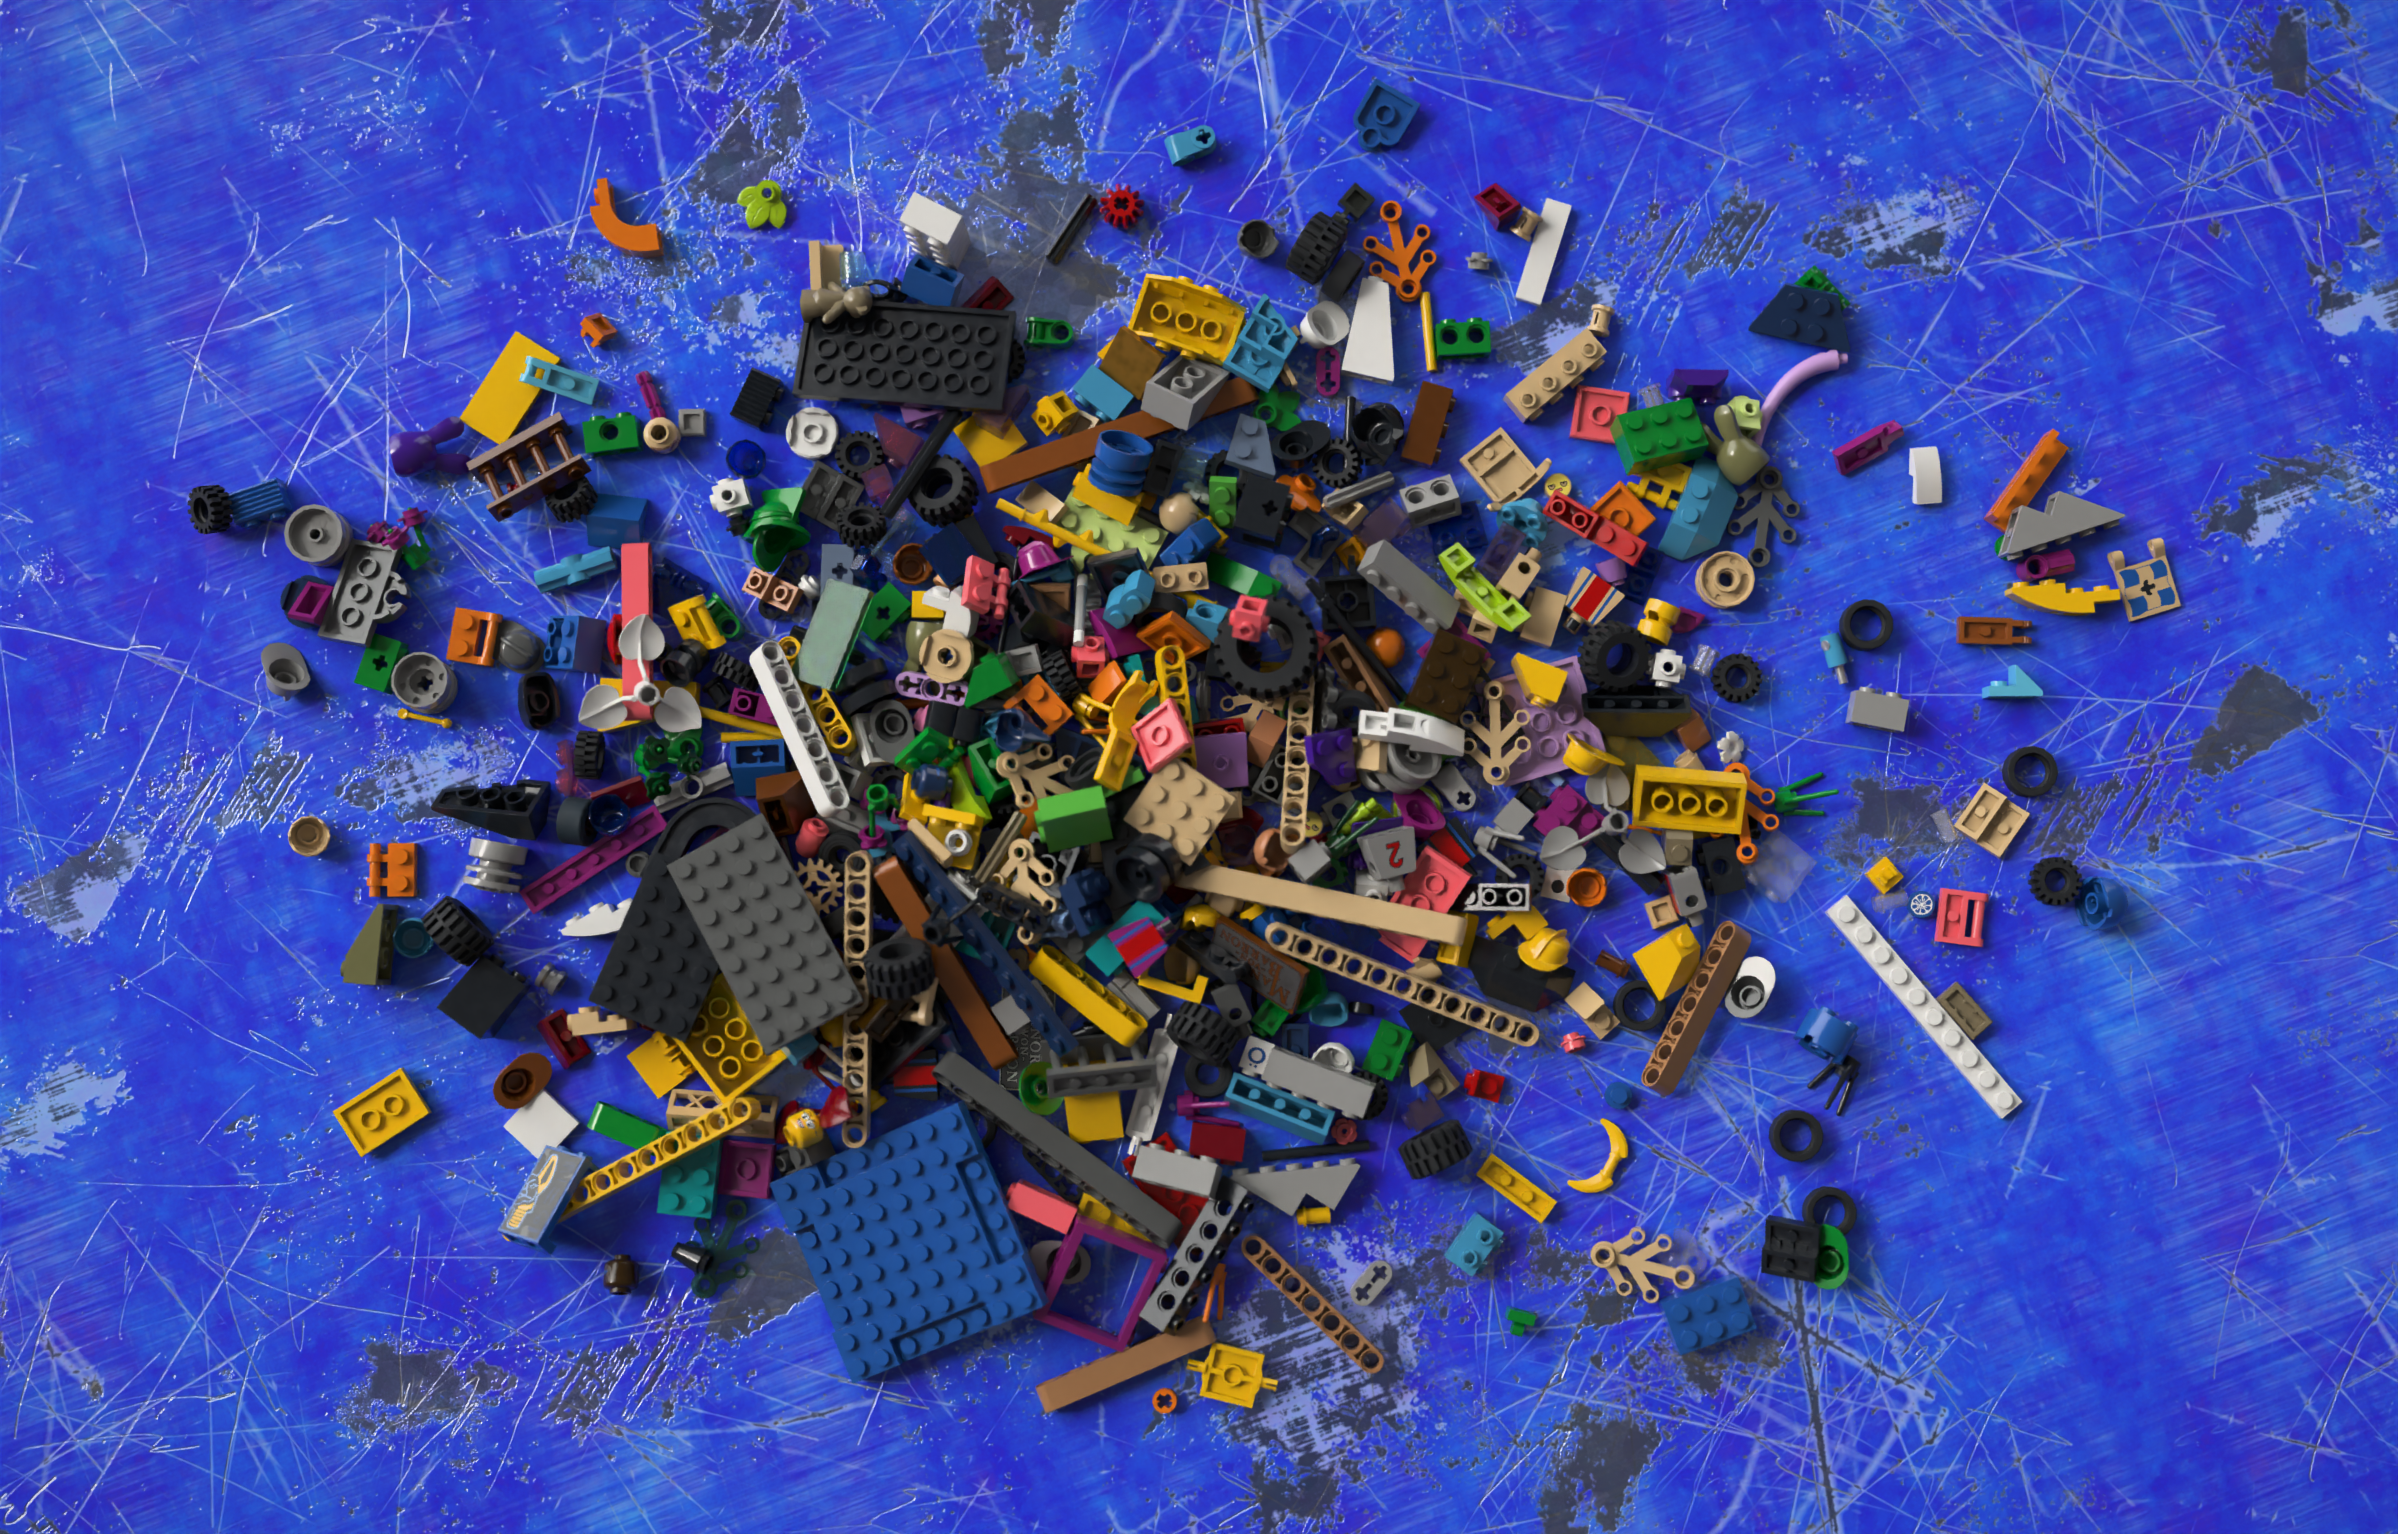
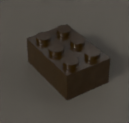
[1403,628,1488,725]

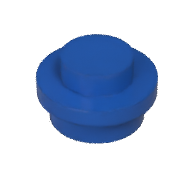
[1605,1082,1632,1109]

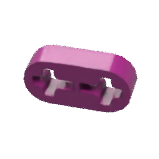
[1316,346,1340,398]

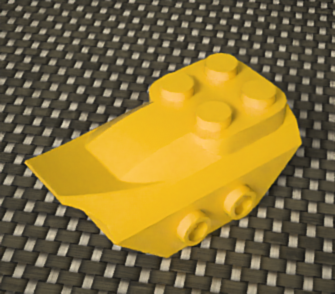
[1128,274,1246,367]

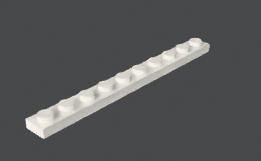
[1824,895,2022,1119]

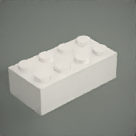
[899,192,971,270]

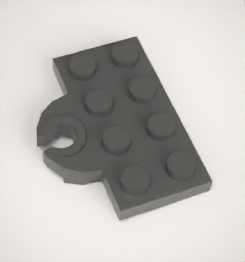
[317,539,411,648]

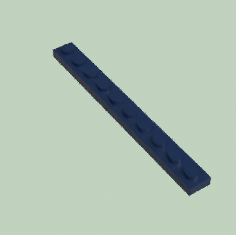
[892,830,1079,1058]

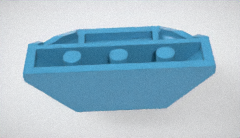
[1657,456,1738,561]

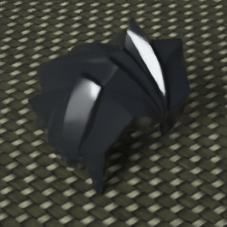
[1349,402,1404,466]

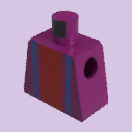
[1107,917,1177,978]

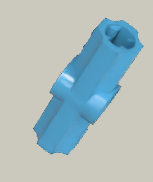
[534,546,618,594]

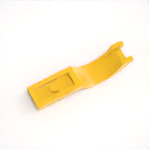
[1094,670,1159,791]

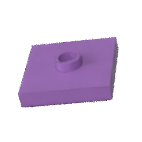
[1194,732,1248,788]

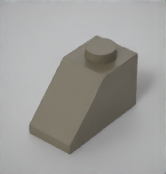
[1661,828,1693,866]

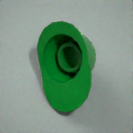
[1814,1224,1849,1290]

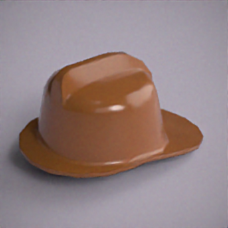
[493,1052,552,1109]

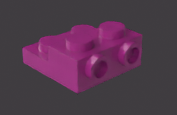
[1531,785,1605,848]

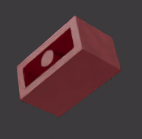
[1189,1121,1246,1166]

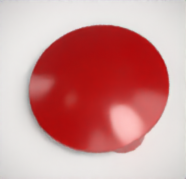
[607,613,622,666]

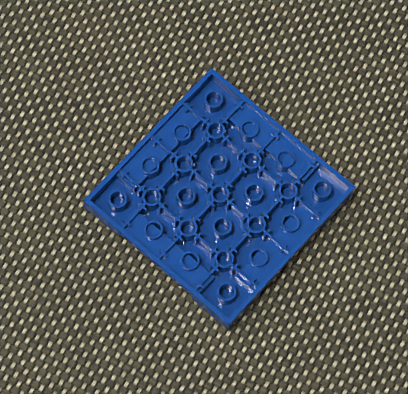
[770,1100,1049,1384]

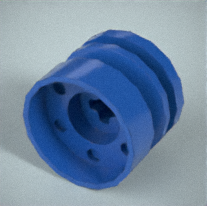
[1088,430,1153,497]

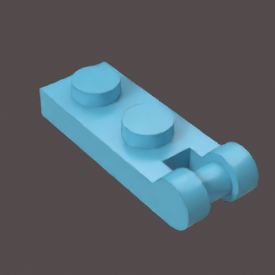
[519,356,599,405]

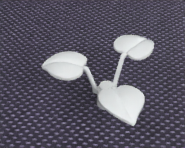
[578,614,702,732]

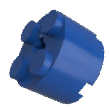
[1793,1006,1859,1065]

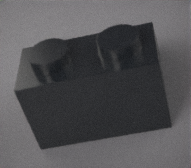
[1012,831,1089,903]

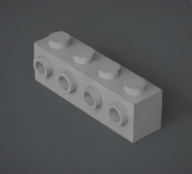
[1357,539,1461,634]
[1261,1045,1376,1119]

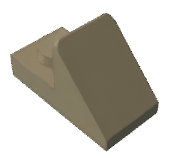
[1407,1042,1460,1101]

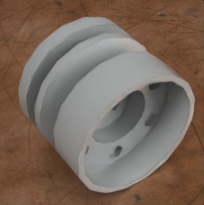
[391,652,458,714]
[462,837,528,894]

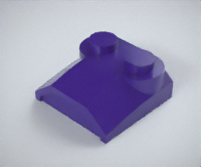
[1666,369,1728,405]

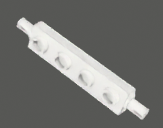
[1125,1013,1178,1156]

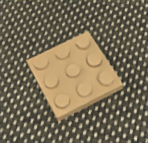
[1123,757,1237,866]

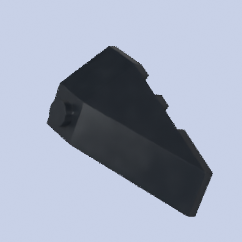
[431,779,551,841]

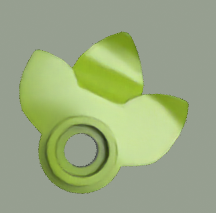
[737,180,787,229]

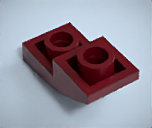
[1002,526,1058,552]

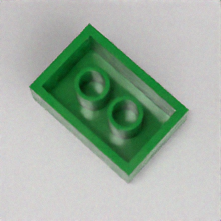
[1610,398,1709,476]

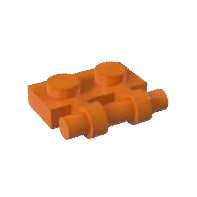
[367,843,417,897]

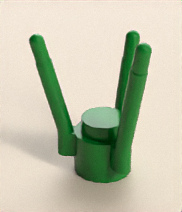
[1774,772,1839,817]

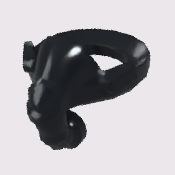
[862,277,908,303]

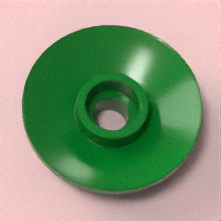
[1019,1061,1064,1116]

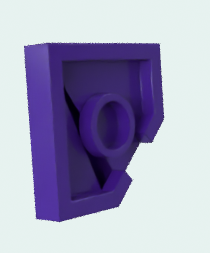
[1304,727,1357,785]

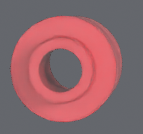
[795,818,829,858]

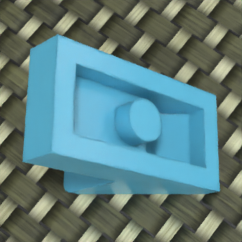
[1982,665,2043,699]

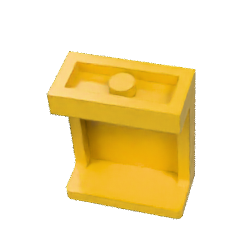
[1137,967,1208,1004]

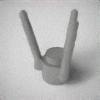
[1472,826,1537,879]

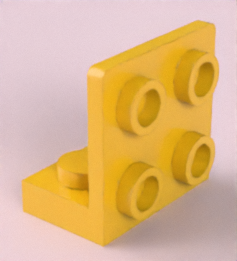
[922,804,984,870]

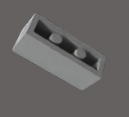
[1132,1143,1223,1200]

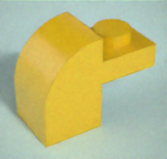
[1484,905,1548,940]

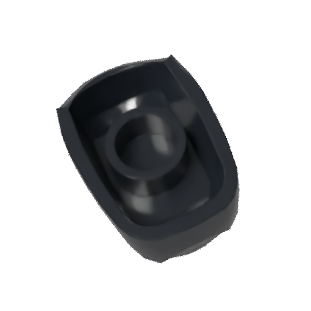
[518,672,560,731]

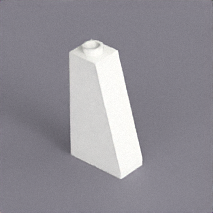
[1340,276,1394,386]

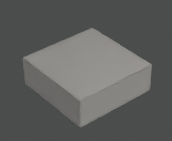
[679,409,707,437]

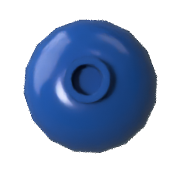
[2075,876,2128,930]

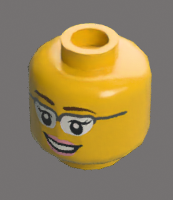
[783,1109,825,1149]

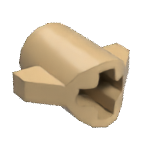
[1405,957,1442,991]

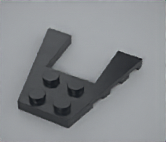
[1100,780,1211,911]

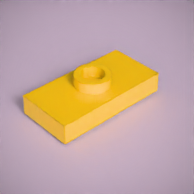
[899,773,930,826]

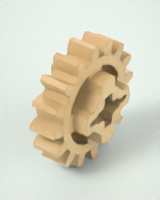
[794,858,843,916]

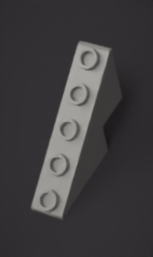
[1998,491,2125,561]
[1230,1158,1360,1216]

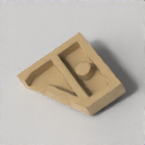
[1352,736,1387,774]

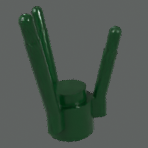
[1324,800,1379,860]

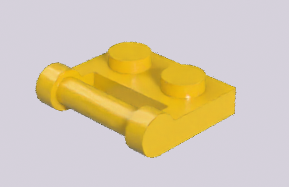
[667,594,727,650]

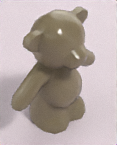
[800,282,873,324]

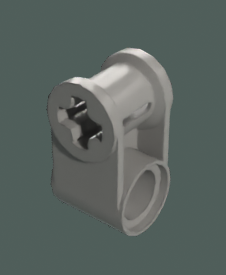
[1430,761,1476,812]

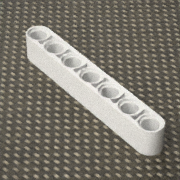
[750,641,850,818]

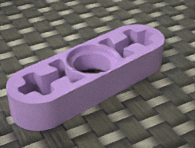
[895,671,969,706]

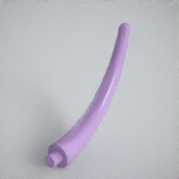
[1751,349,1848,447]

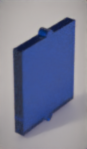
[918,522,982,586]

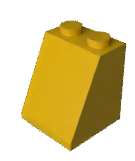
[1063,1059,1124,1144]

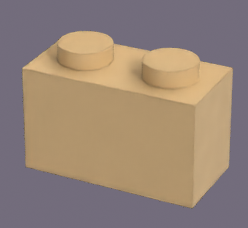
[1515,586,1567,649]

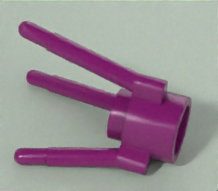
[1177,1090,1240,1127]

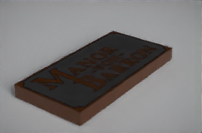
[1211,915,1310,1014]

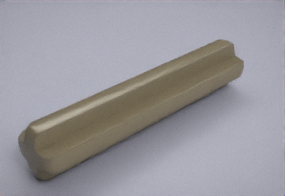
[975,811,1028,884]

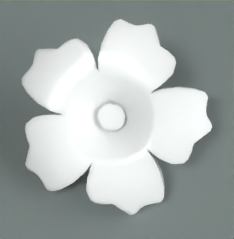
[1182,480,1209,505]
[1717,731,1744,763]

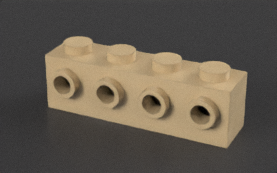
[1503,328,1607,423]

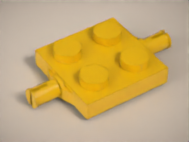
[1186,1342,1278,1408]

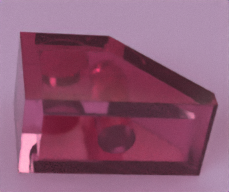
[873,413,925,470]

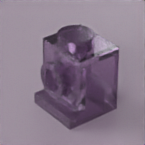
[1400,1091,1444,1132]

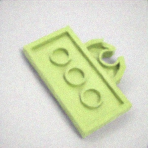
[1056,486,1169,579]

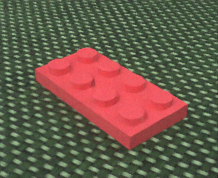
[1369,845,1472,964]

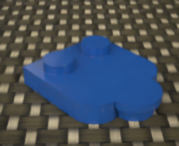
[1353,78,1421,152]

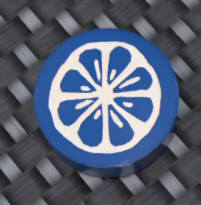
[1906,891,1935,918]

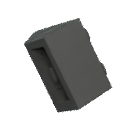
[1252,743,1322,816]

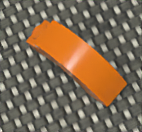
[590,178,664,258]

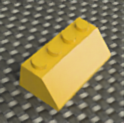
[1632,765,1747,835]

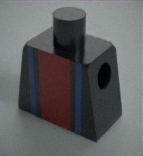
[1415,817,1478,883]
[884,1049,940,1101]

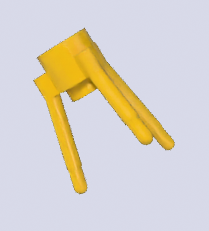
[1072,692,1139,748]

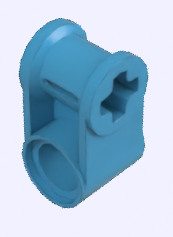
[1164,125,1217,167]

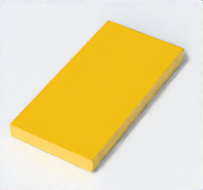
[460,331,562,444]

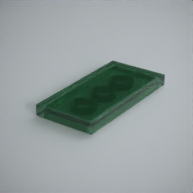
[792,578,874,692]

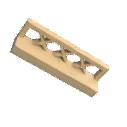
[666,1088,779,1139]

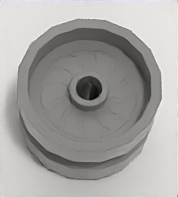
[284,504,354,567]
[1374,742,1442,795]

